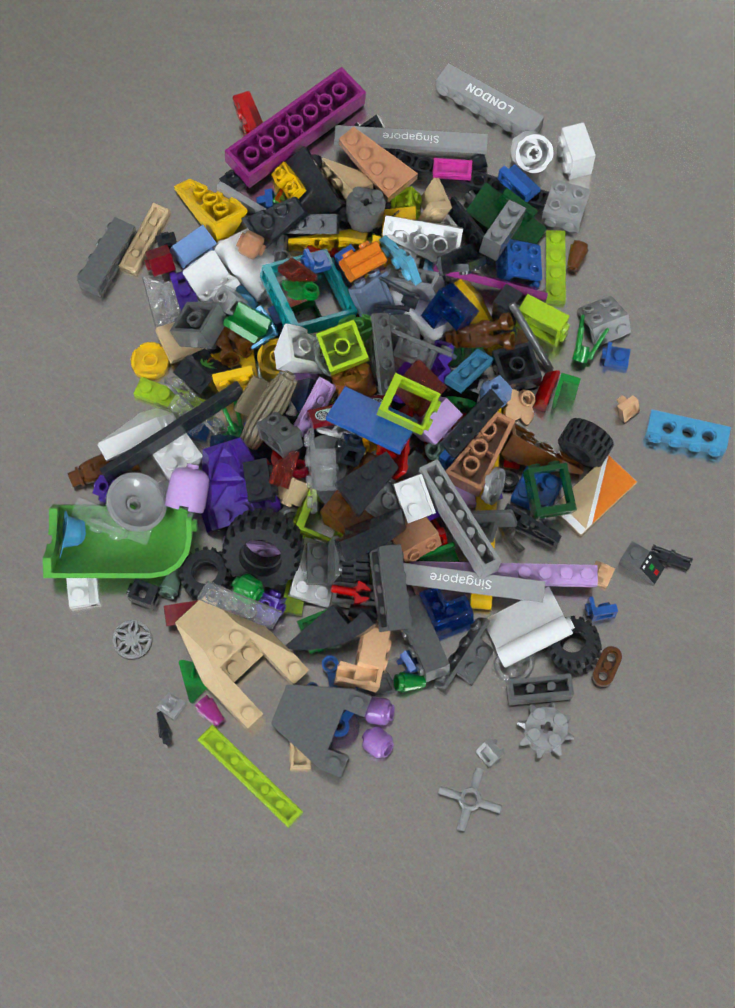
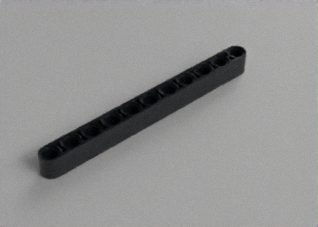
[384,148,549,215]

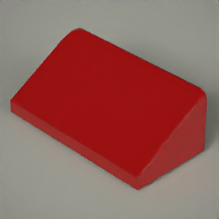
[532,370,560,412]

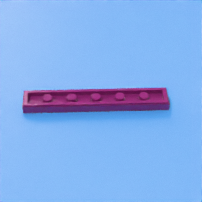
[432,262,548,300]

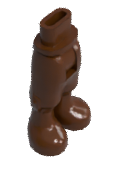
[216,312,254,366]
[445,312,515,350]
[67,453,140,487]

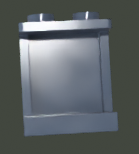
[348,269,405,317]

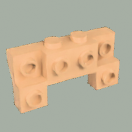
[334,616,391,692]

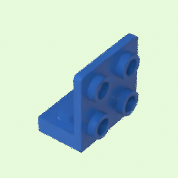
[496,239,542,282]

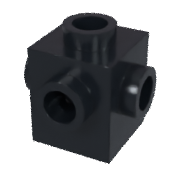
[334,432,366,467]

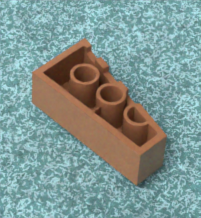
[339,127,418,203]
[445,412,516,497]

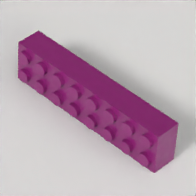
[225,67,366,188]

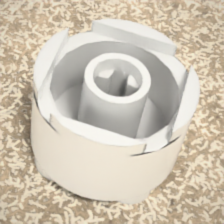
[511,131,553,173]

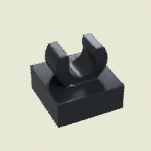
[219,170,246,191]
[156,232,177,254]

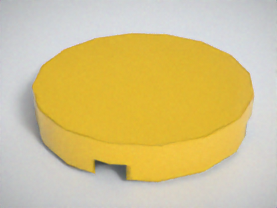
[130,342,170,380]

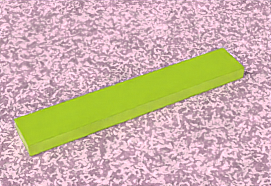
[197,724,303,828]

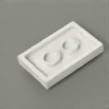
[288,537,341,608]

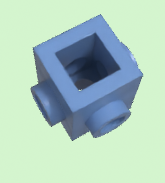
[479,375,512,408]

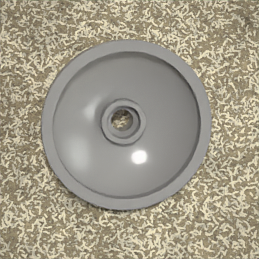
[106,472,167,532]

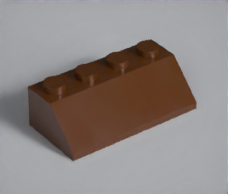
[321,451,404,535]

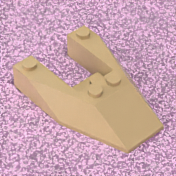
[175,594,309,729]

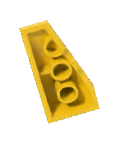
[174,179,248,242]
[288,229,368,253]
[440,279,503,357]

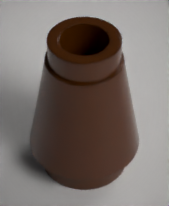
[567,240,589,271]

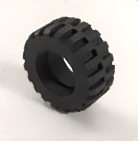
[222,508,304,589]

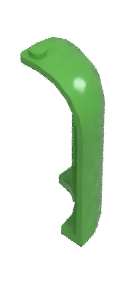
[43,504,198,578]

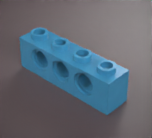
[644,410,731,456]

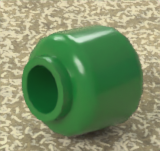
[232,573,264,604]

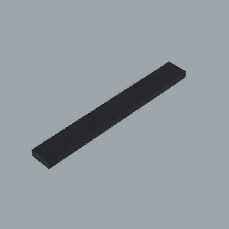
[100,381,243,483]

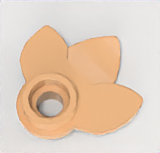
[504,389,535,425]

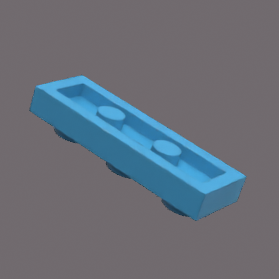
[444,349,494,393]

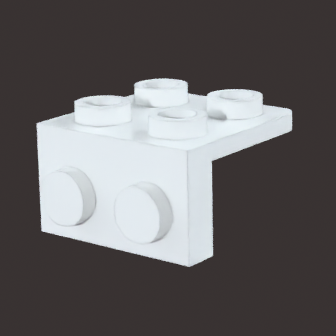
[183,250,240,303]

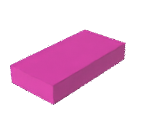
[433,158,472,181]

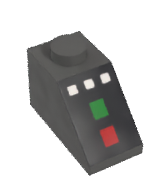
[619,541,665,585]

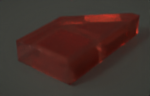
[278,257,317,281]
[269,451,299,489]

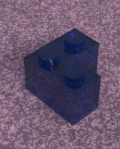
[420,283,479,331]
[419,588,474,637]

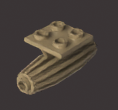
[233,370,297,450]

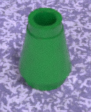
[393,672,426,693]

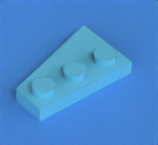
[379,235,422,286]

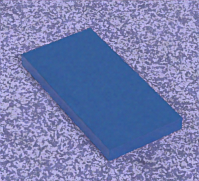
[326,387,418,455]

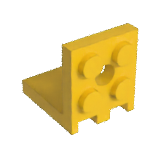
[212,349,258,392]

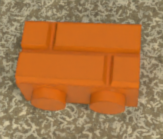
[339,241,387,283]

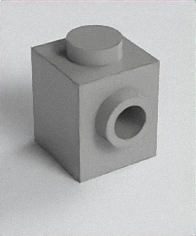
[212,284,248,315]

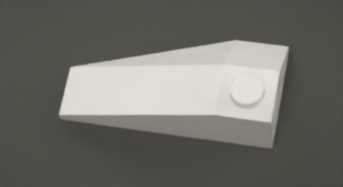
[382,215,463,262]
[274,323,329,374]
[98,408,176,461]

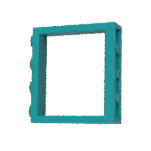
[260,249,358,334]

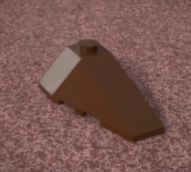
[501,423,584,475]

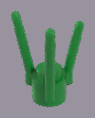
[572,314,609,363]
[210,400,244,438]

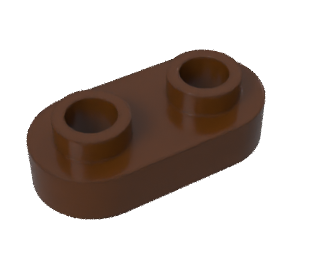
[592,646,622,687]

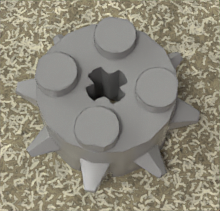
[517,702,574,758]

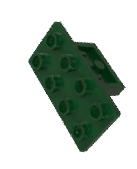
[466,183,547,244]

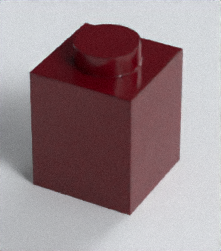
[144,245,176,277]

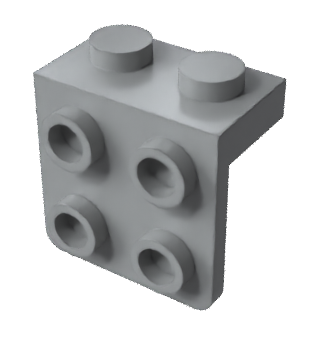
[541,179,590,233]
[577,296,631,346]

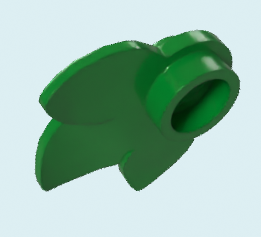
[282,272,320,300]

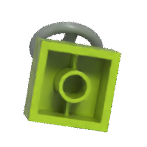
[314,320,369,377]

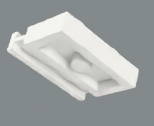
[392,474,436,523]
[66,578,100,609]

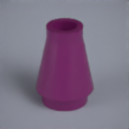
[195,695,225,727]

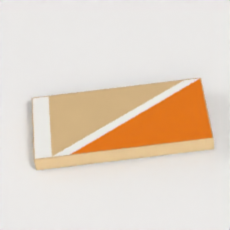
[555,454,637,537]

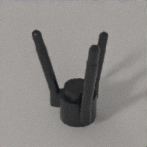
[374,276,420,312]

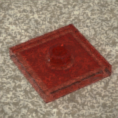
[395,359,447,417]

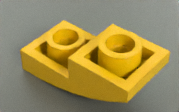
[271,161,306,199]

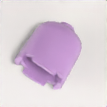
[165,463,209,513]

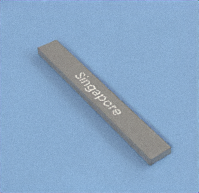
[334,125,488,154]
[403,563,545,603]

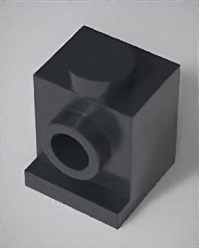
[126,578,160,610]

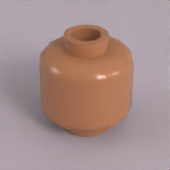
[236,230,266,259]

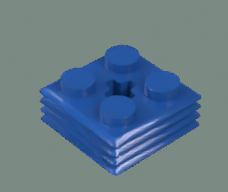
[510,465,562,511]

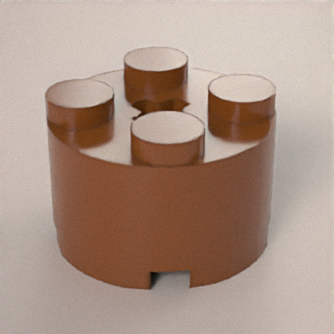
[331,363,377,397]

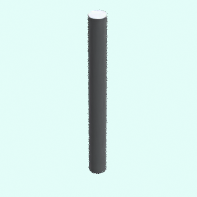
[508,302,554,372]

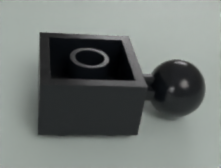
[492,324,542,391]

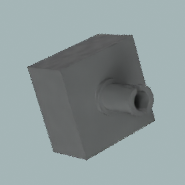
[170,302,227,351]

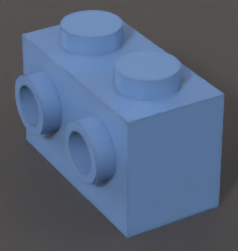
[170,225,217,269]

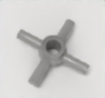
[438,767,502,832]

